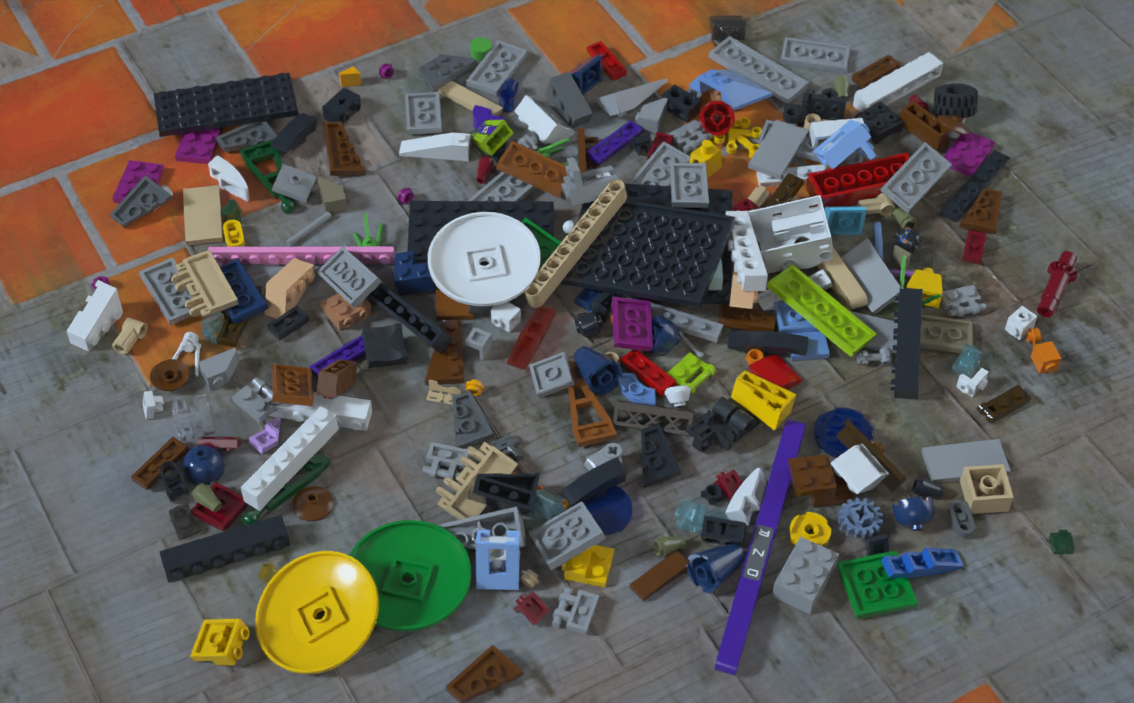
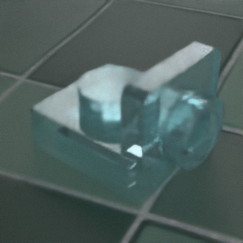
[200,312,225,344]
[952,344,982,378]

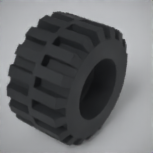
[933,83,978,119]

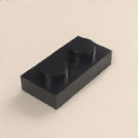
[267,306,309,341]

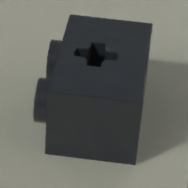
[322,87,361,125]

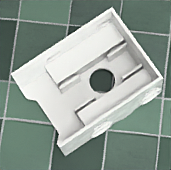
[748,195,834,274]

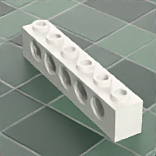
[725,211,768,291]

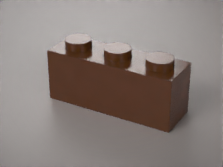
[900,101,951,151]
[317,359,357,399]

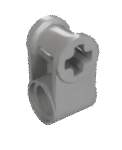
[584,443,622,471]

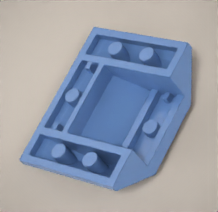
[689,70,772,111]

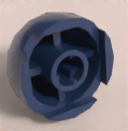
[647,316,680,355]
[183,445,225,485]
[892,496,934,531]

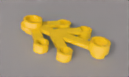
[714,117,762,159]

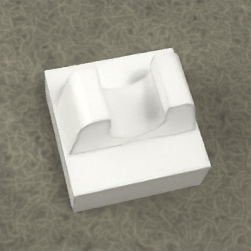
[142,391,164,419]

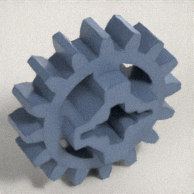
[838,497,883,540]

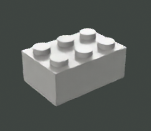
[772,536,839,614]

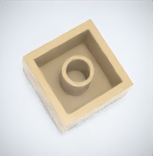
[960,464,1014,514]

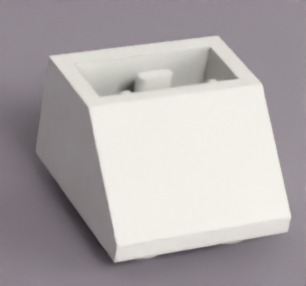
[830,443,889,494]

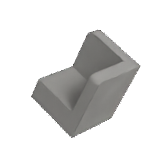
[465,327,492,361]

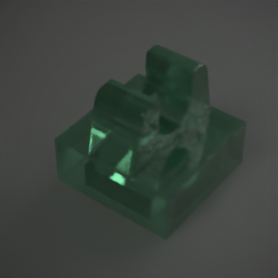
[220,199,242,223]
[1049,529,1075,555]

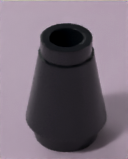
[912,477,944,499]

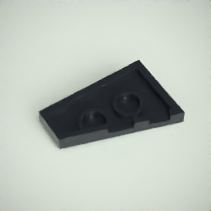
[641,424,681,488]

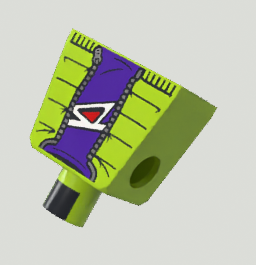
[471,120,513,156]

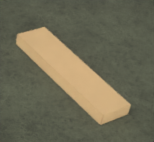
[438,81,503,116]

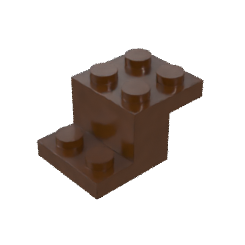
[787,454,854,508]

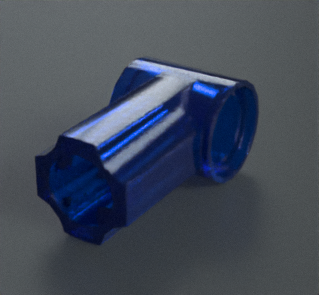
[499,78,519,112]

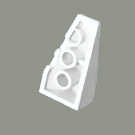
[399,133,473,161]

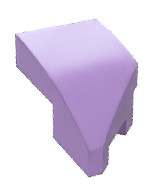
[249,417,281,454]

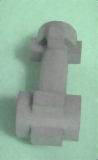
[857,347,894,366]

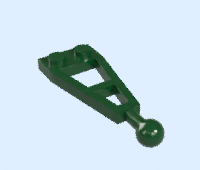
[239,140,295,214]
[242,452,331,525]

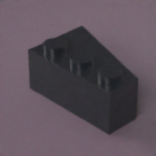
[467,472,541,516]

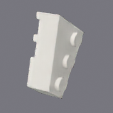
[67,280,123,352]

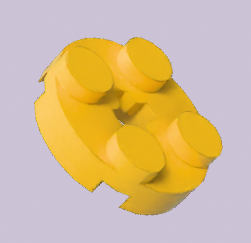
[789,512,831,547]

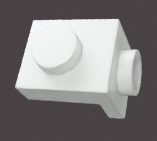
[956,368,988,397]

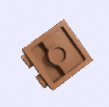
[320,293,372,331]

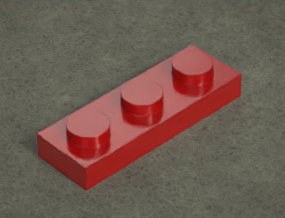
[587,41,627,81]
[621,350,676,396]

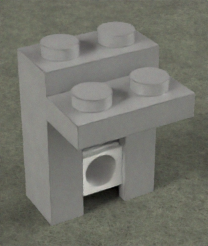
[561,157,619,206]

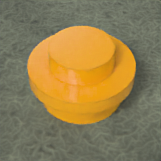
[465,379,485,396]

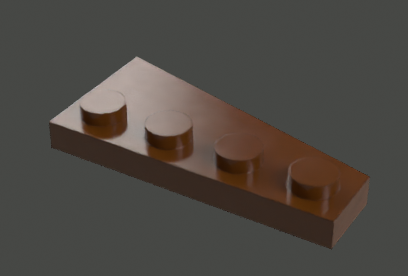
[323,122,366,176]
[425,319,464,385]

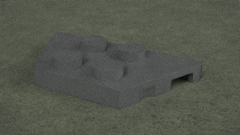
[418,54,477,92]

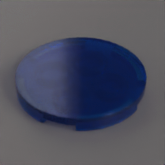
[814,407,874,458]
[583,486,633,536]

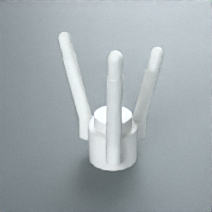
[172,332,202,377]

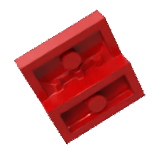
[748,355,802,390]

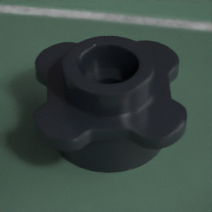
[701,484,725,506]

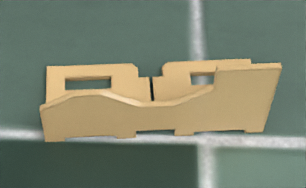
[426,380,461,405]

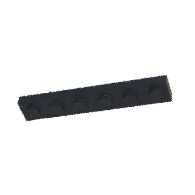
[940,150,1010,222]

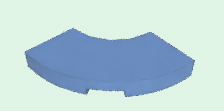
[617,373,656,405]

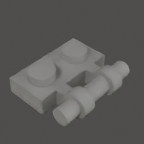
[669,119,714,153]
[941,285,986,318]
[232,377,283,423]
[422,442,470,480]
[552,588,599,635]

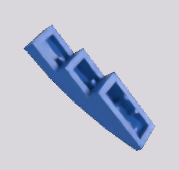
[881,548,964,578]

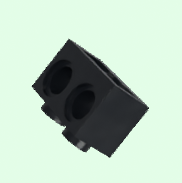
[661,84,701,123]
[701,515,747,548]

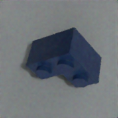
[394,251,436,296]

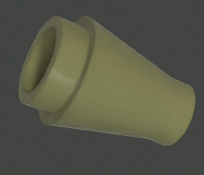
[833,76,850,100]
[893,208,917,230]
[192,483,222,513]
[653,536,686,557]

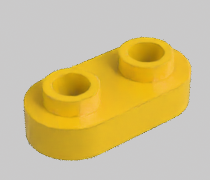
[223,220,245,247]

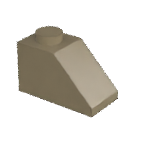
[317,177,350,214]

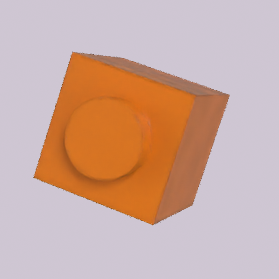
[1030,341,1062,374]

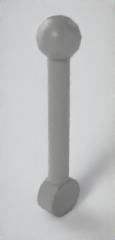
[678,331,704,359]

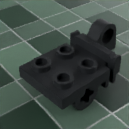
[782,88,847,126]
[686,397,760,452]

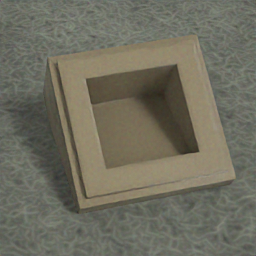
[892,245,911,270]

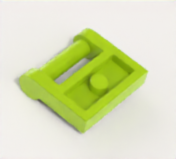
[667,352,716,396]

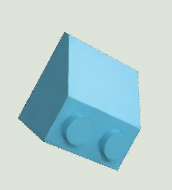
[824,206,866,235]

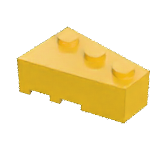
[731,370,797,431]

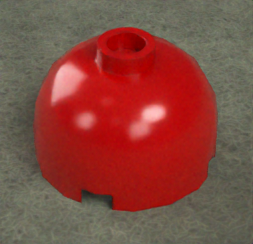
[699,100,735,136]

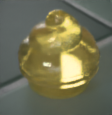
[258,563,278,584]

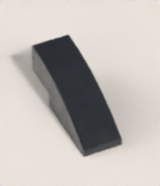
[271,112,317,153]
[562,457,627,507]

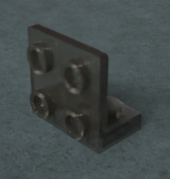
[709,16,746,41]

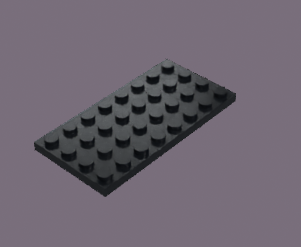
[154,73,299,137]
[407,201,554,264]

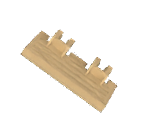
[171,250,238,318]
[436,442,518,520]

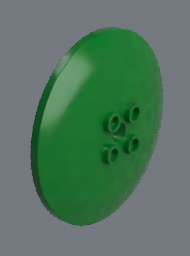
[349,520,471,631]

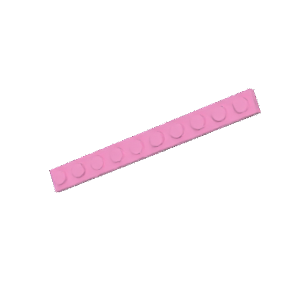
[208,246,395,265]

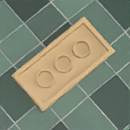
[183,185,223,246]

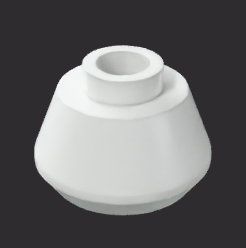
[665,385,691,407]

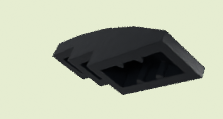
[727,330,808,357]

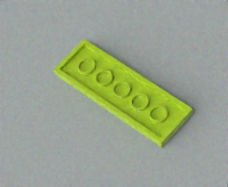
[767,264,877,357]

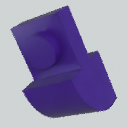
[473,105,505,129]

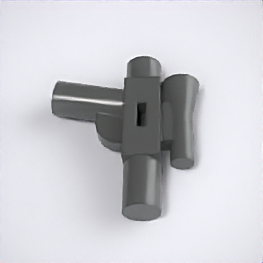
[484,433,523,461]

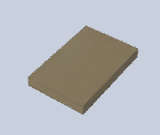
[920,314,974,355]

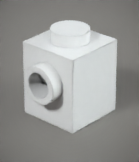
[491,302,521,333]
[1005,306,1037,340]

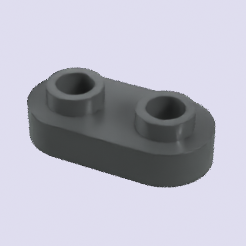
[948,499,975,538]

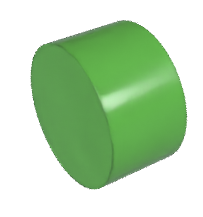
[470,37,492,61]

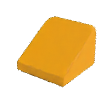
[339,66,361,87]

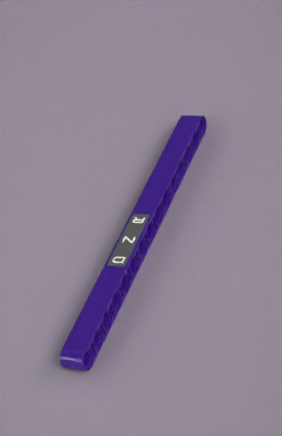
[714,419,806,676]

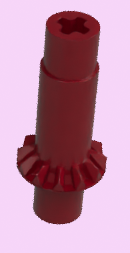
[1037,251,1077,318]

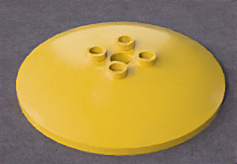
[255,551,379,674]

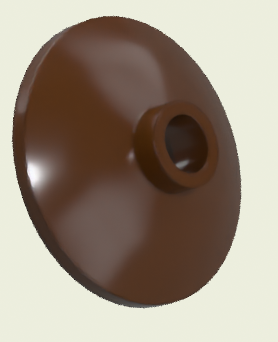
[938,114,969,136]
[150,359,190,391]
[292,486,334,521]

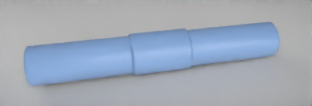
[874,222,883,259]

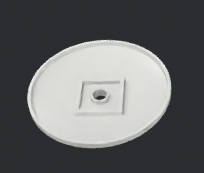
[428,212,540,306]

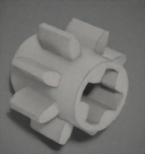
[517,134,539,151]

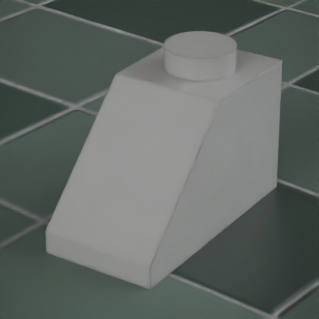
[635,98,668,133]
[199,348,239,390]

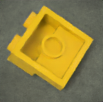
[561,545,615,588]
[190,619,249,666]

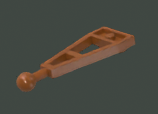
[568,360,617,448]

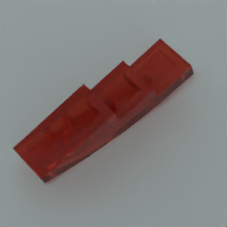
[507,305,556,370]

